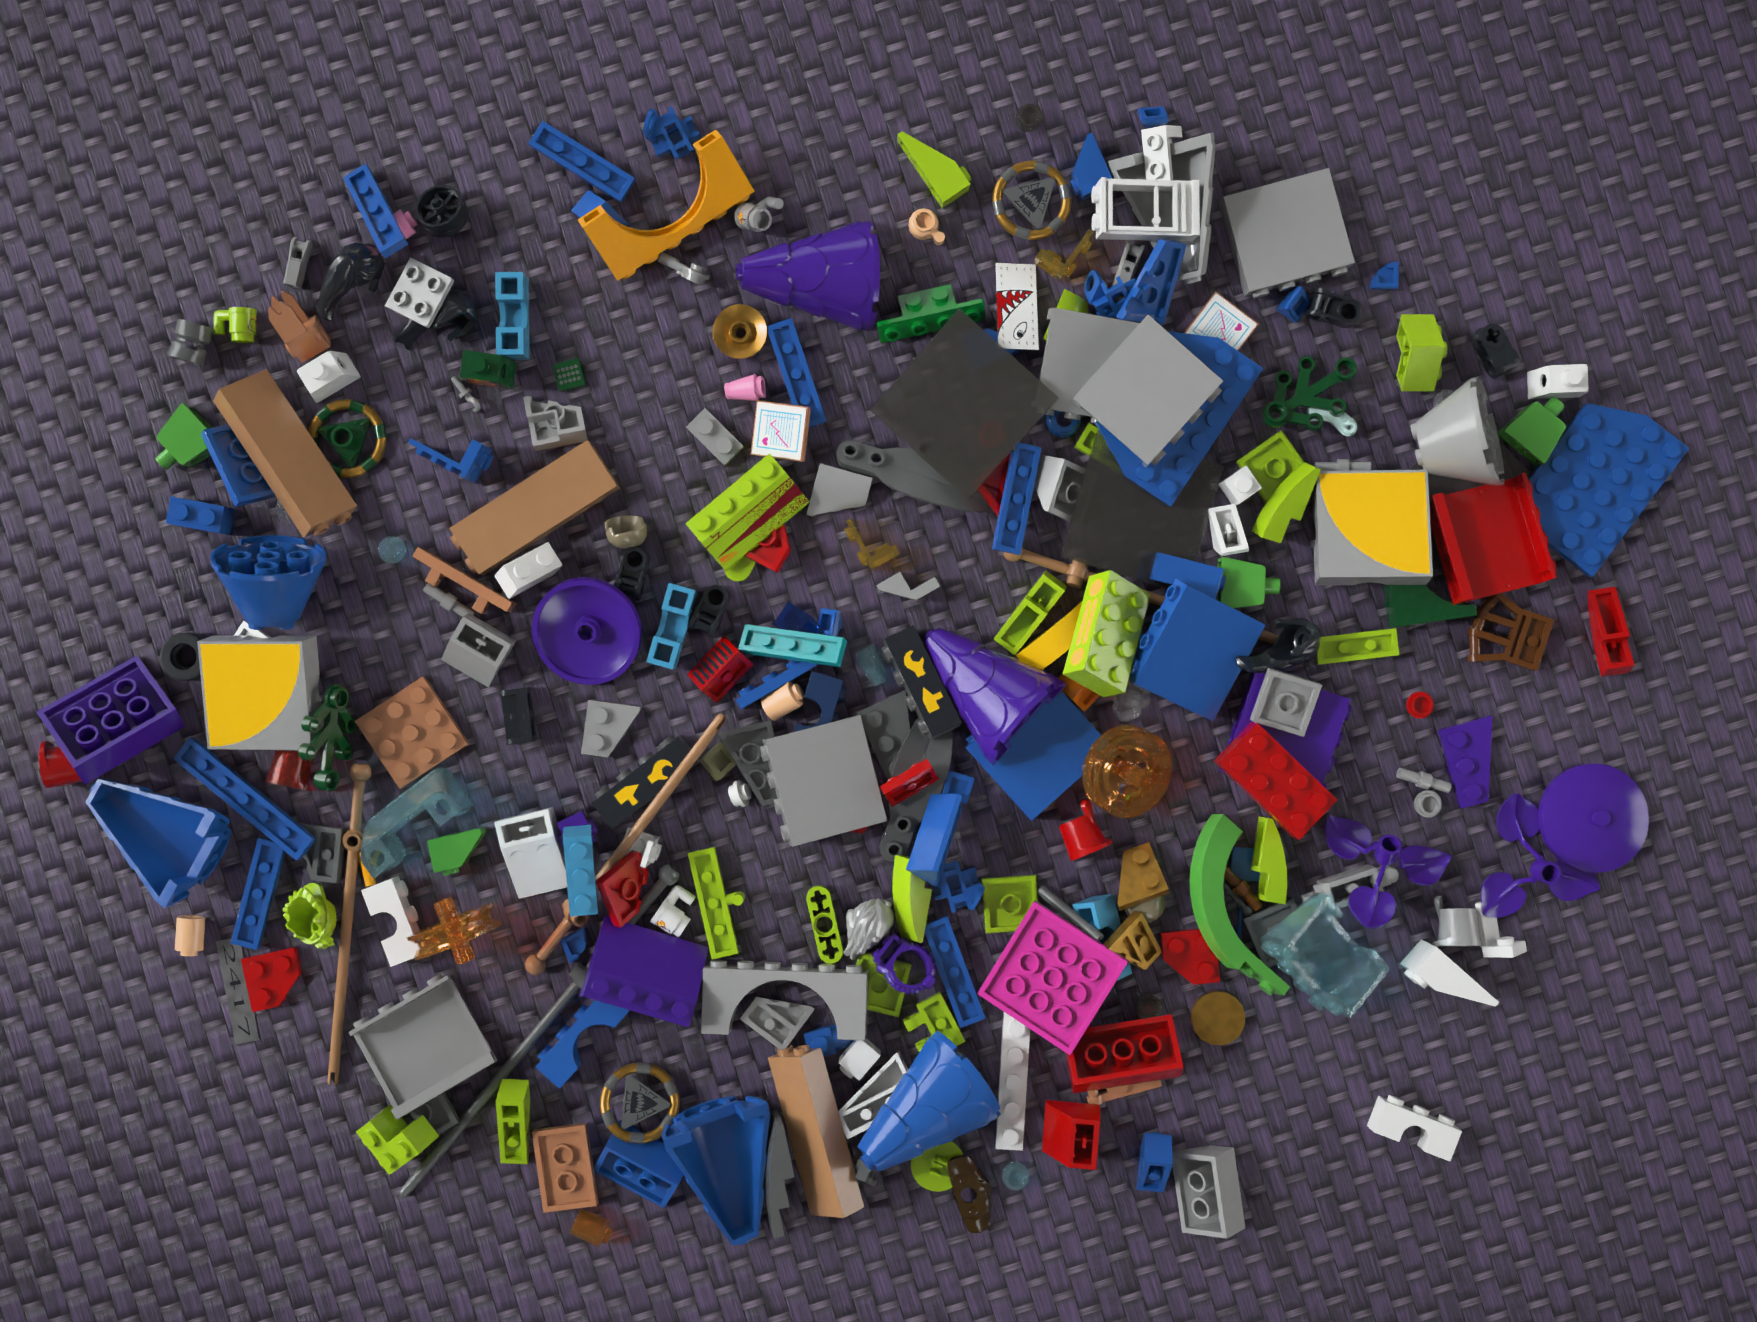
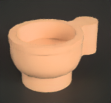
[908,208,945,245]

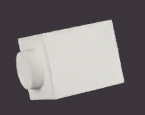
[1218,466,1262,505]
[839,1038,881,1081]

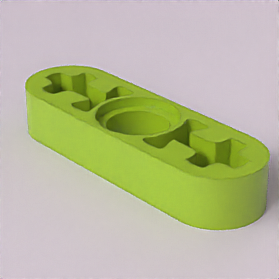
[806,885,843,964]

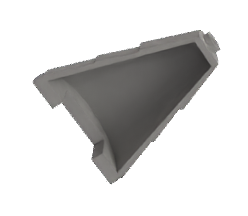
[1108,132,1216,284]

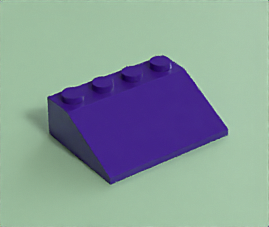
[37,655,185,785]
[579,916,709,1028]

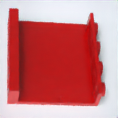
[1429,473,1557,605]

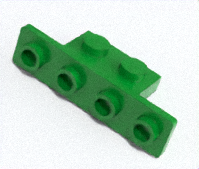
[877,284,986,343]

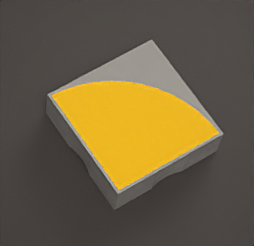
[1312,470,1433,585]
[197,635,324,750]

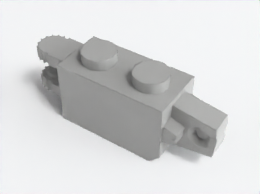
[1301,864,1399,910]

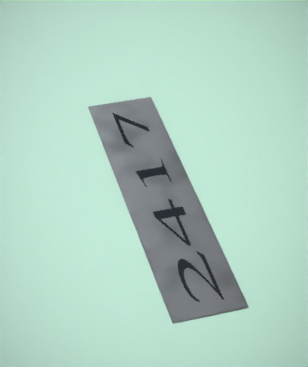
[216,938,259,1045]

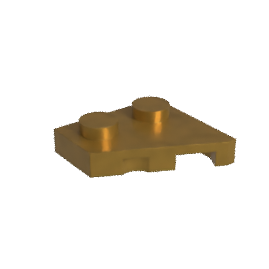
[1118,842,1169,911]
[1104,910,1162,970]

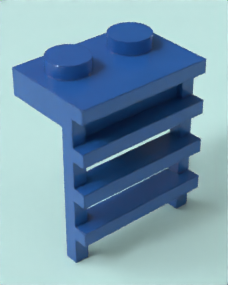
[408,438,493,484]

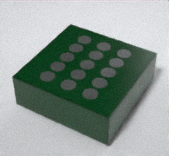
[552,358,587,392]

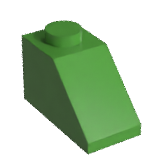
[427,826,487,876]

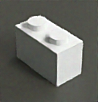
[495,542,562,599]

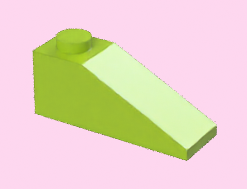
[897,131,971,209]
[496,1079,531,1164]

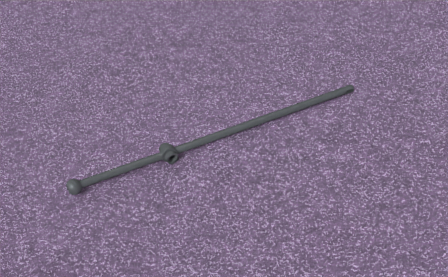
[399,864,680,1198]

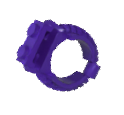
[872,933,936,995]

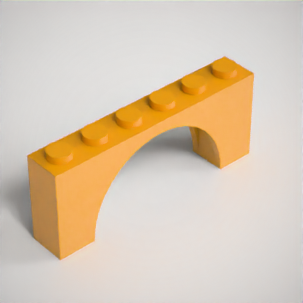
[578,129,755,281]

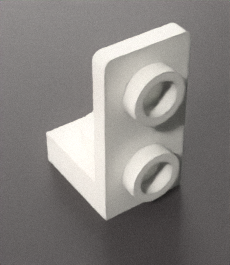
[1141,125,1182,180]
[624,827,662,868]
[1475,901,1527,958]

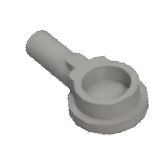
[658,253,710,285]

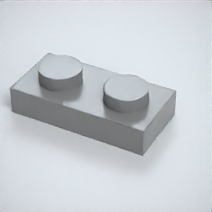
[686,408,744,466]

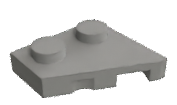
[581,700,641,757]
[739,997,814,1049]

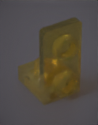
[1033,229,1094,281]
[844,518,900,570]

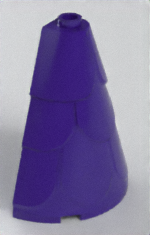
[736,221,880,330]
[923,628,1067,766]

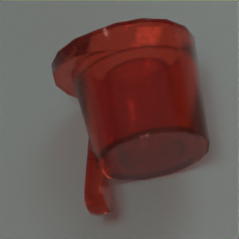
[265,750,319,792]

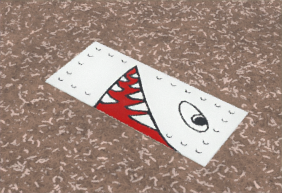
[996,263,1039,350]

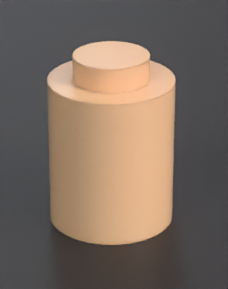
[761,682,804,721]
[175,915,206,956]

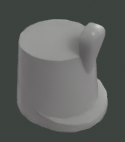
[1432,896,1482,947]

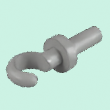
[451,375,480,413]

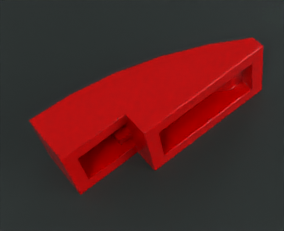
[1587,587,1634,677]

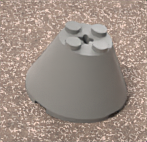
[1411,376,1505,486]

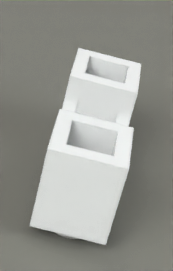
[361,876,428,967]
[1367,1095,1462,1161]

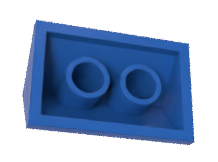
[906,794,963,886]

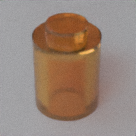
[569,1208,613,1247]

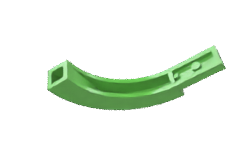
[1190,814,1290,995]

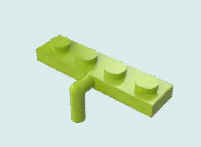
[688,847,745,959]

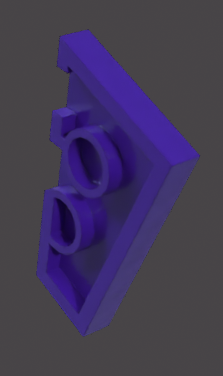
[1437,715,1493,808]

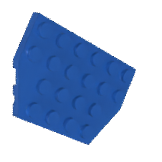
[1095,331,1263,507]
[1528,403,1689,577]

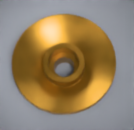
[713,304,767,359]

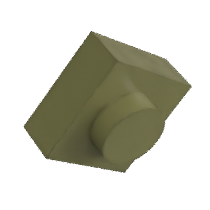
[699,742,736,781]

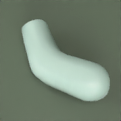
[1307,405,1357,437]

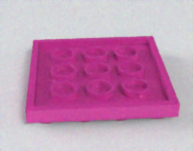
[977,900,1129,1055]

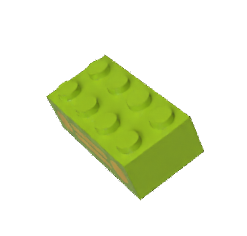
[1063,570,1150,697]

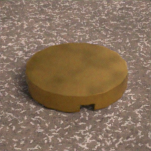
[1190,990,1246,1046]

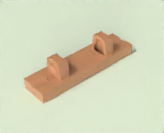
[412,547,517,614]

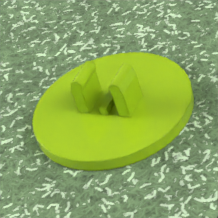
[911,1141,963,1192]

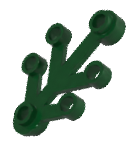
[1262,356,1357,432]
[298,684,356,791]

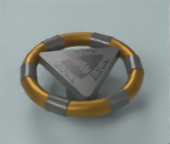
[992,161,1072,240]
[600,1062,680,1144]

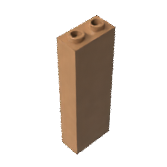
[213,369,357,538]
[449,440,620,575]
[768,1045,864,1218]

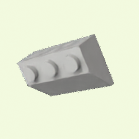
[1172,1145,1245,1239]

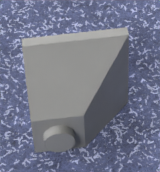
[1034,454,1097,526]

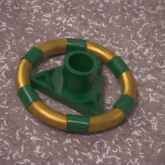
[308,399,387,478]

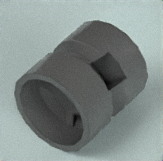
[168,319,214,367]

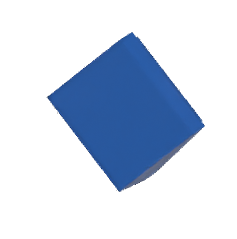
[1276,286,1311,323]

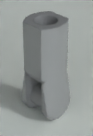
[283,237,313,289]
[1112,240,1145,286]

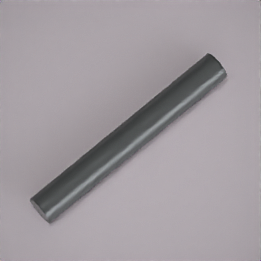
[1037,886,1104,942]

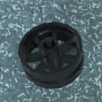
[415,184,469,238]

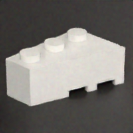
[838,1051,908,1139]

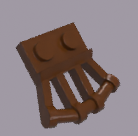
[1467,593,1554,671]

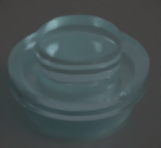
[378,536,406,564]
[1002,1162,1029,1190]

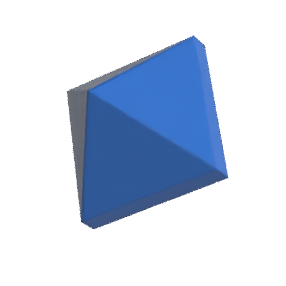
[1138,106,1169,129]
[816,608,842,637]

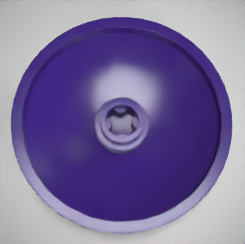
[532,577,642,685]
[1538,764,1649,873]

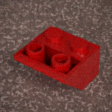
[1042,1100,1100,1170]

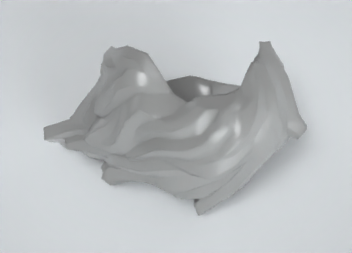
[843,898,894,960]

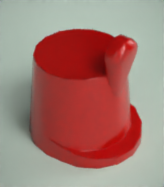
[38,741,82,788]
[1059,799,1113,861]

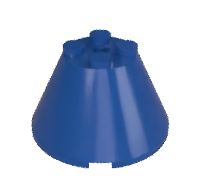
[210,535,327,630]

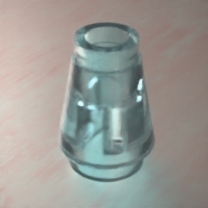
[855,644,887,686]

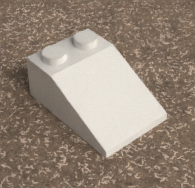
[1400,939,1499,1007]

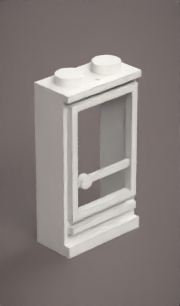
[1091,177,1200,242]

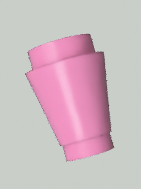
[724,374,766,401]

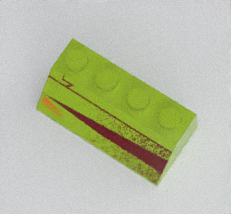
[686,453,810,572]

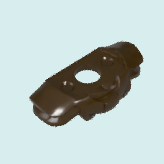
[947,1154,992,1233]

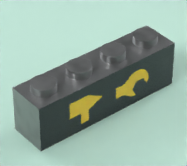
[881,625,962,740]
[592,735,700,829]

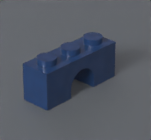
[794,671,847,732]

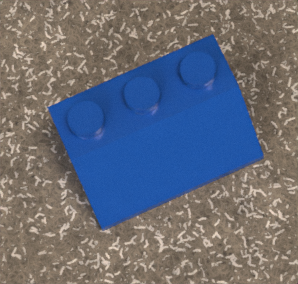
[594,1120,683,1208]

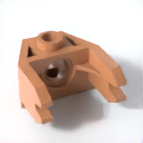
[268,290,331,363]

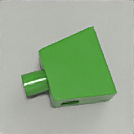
[1497,397,1566,466]
[155,403,212,470]
[1216,557,1280,608]

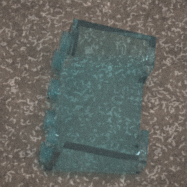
[360,767,476,878]
[1260,893,1390,1018]

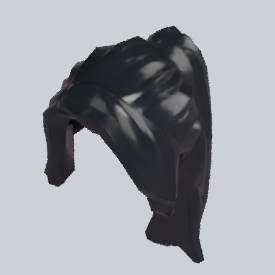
[316,243,385,321]
[392,285,477,350]
[1235,618,1322,674]

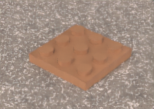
[355,676,470,789]

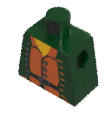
[460,350,516,390]

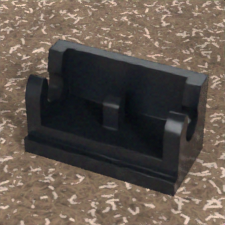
[499,687,537,745]

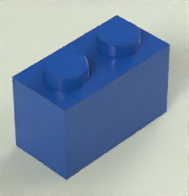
[165,496,235,535]

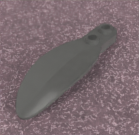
[837,441,990,513]
[879,717,953,862]

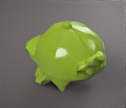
[283,882,337,949]

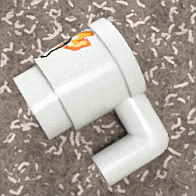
[650,885,696,937]

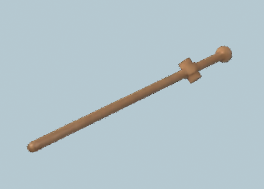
[1003,546,1279,644]
[525,713,727,975]
[327,763,371,1086]

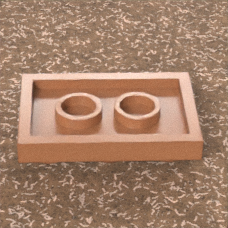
[532,1122,599,1213]

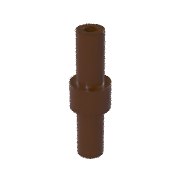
[1224,865,1263,911]

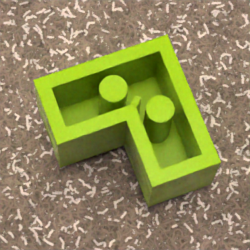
[1396,314,1448,391]
[356,1104,439,1175]

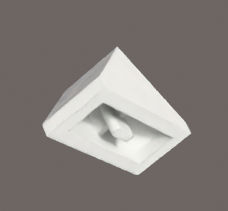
[1208,504,1249,556]

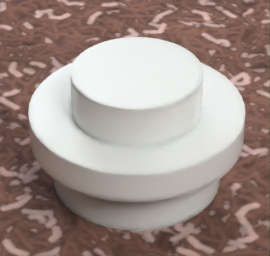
[728,780,751,807]

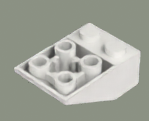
[494,807,567,899]

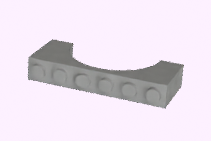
[701,960,869,1040]

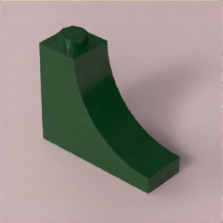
[1382,584,1477,627]

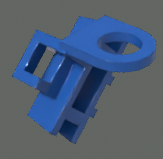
[643,106,700,160]
[1084,270,1136,321]
[930,860,985,913]

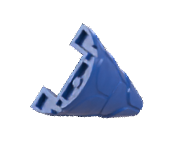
[86,778,231,908]
[858,1031,1001,1172]
[662,1096,770,1246]

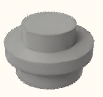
[1414,790,1442,817]

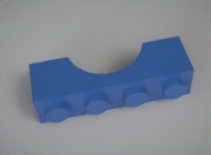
[536,1000,630,1089]

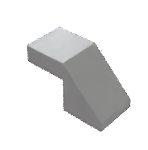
[876,572,940,601]

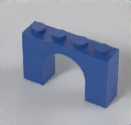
[1135,553,1226,654]

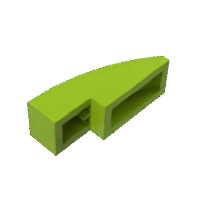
[1252,462,1321,543]
[994,570,1067,655]
[1250,817,1287,905]
[892,855,932,943]

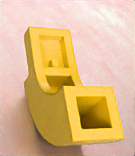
[1016,601,1082,670]

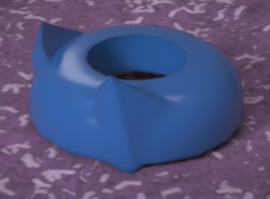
[1046,411,1081,438]

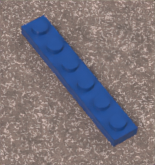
[173,737,317,861]

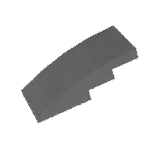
[764,1110,795,1239]

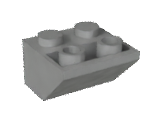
[441,613,516,687]

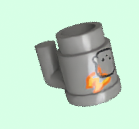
[734,196,784,232]

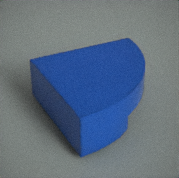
[1369,262,1399,290]
[560,927,588,964]

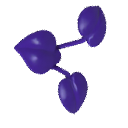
[1480,793,1600,918]
[1325,815,1451,929]

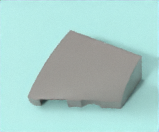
[523,396,588,451]
[807,463,873,516]

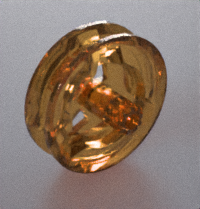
[1082,724,1172,818]
[406,897,502,965]

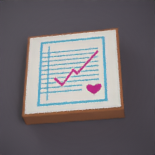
[1184,291,1259,351]
[751,400,811,462]

